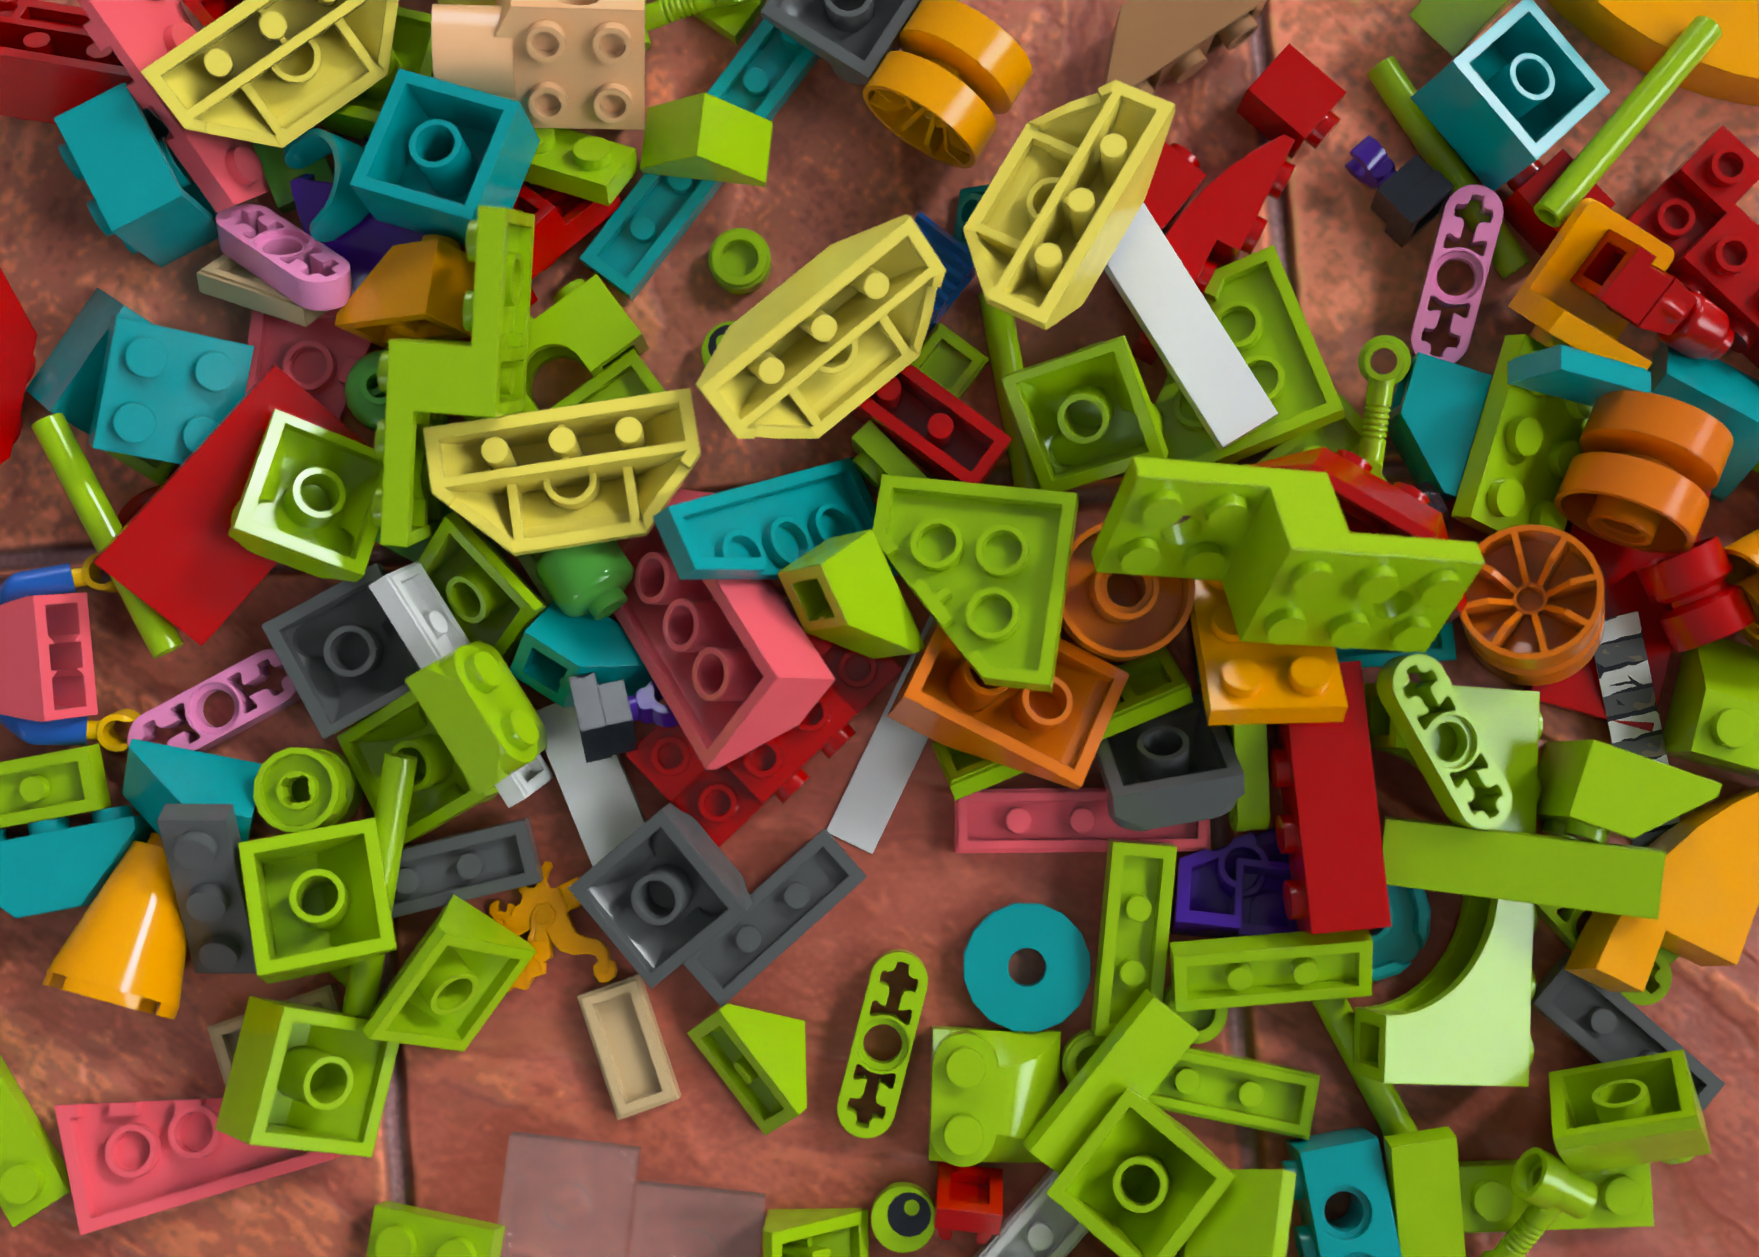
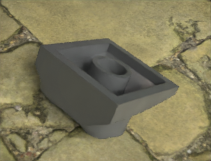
[760,0,921,85]
[261,563,421,739]
[1095,693,1245,831]
[568,803,753,989]

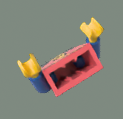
[0,553,140,752]

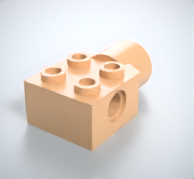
[431,0,645,130]

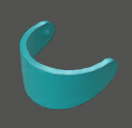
[283,128,370,242]

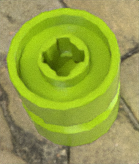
[253,747,363,832]

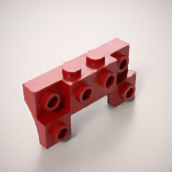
[1626,125,1759,369]
[626,599,903,848]

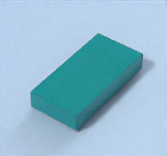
[1508,345,1651,407]

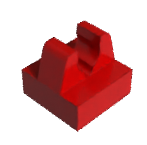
[934,1162,1003,1244]

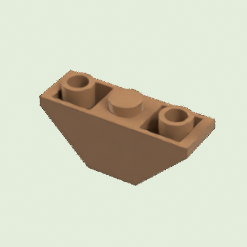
[1102,0,1267,96]

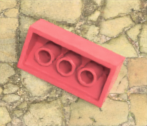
[614,489,835,770]

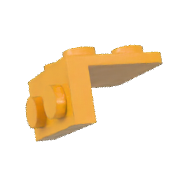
[1508,198,1674,371]

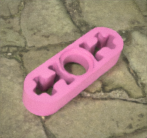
[1409,184,1503,364]
[216,204,353,311]
[127,649,301,752]

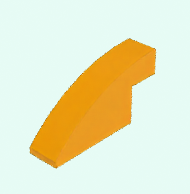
[1547,0,1759,106]
[1564,786,1759,992]

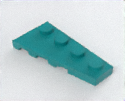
[653,457,899,579]

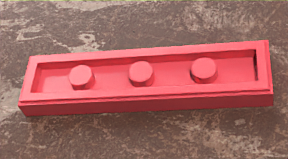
[954,788,1211,853]

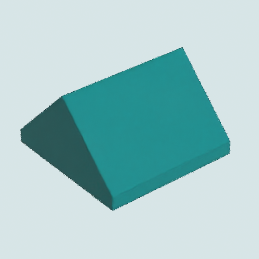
[26,287,153,435]
[1647,341,1759,502]

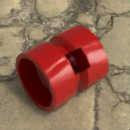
[1635,536,1758,653]

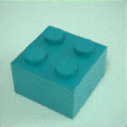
[1410,0,1611,191]
[349,68,540,246]
[54,82,218,267]
[88,315,254,464]

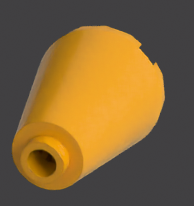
[43,832,188,1020]

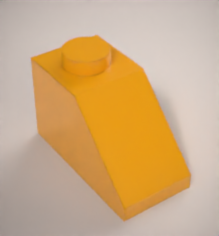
[335,234,475,348]

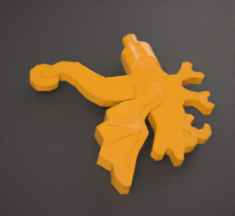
[489,861,617,993]

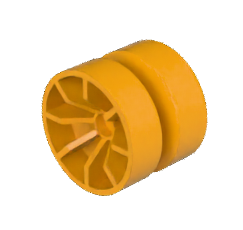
[863,0,1033,168]

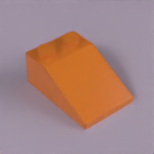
[887,619,1130,790]

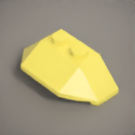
[141,0,399,148]
[963,80,1175,330]
[695,214,946,439]
[423,388,701,556]

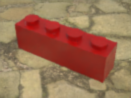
[849,364,1012,484]
[1268,660,1392,934]

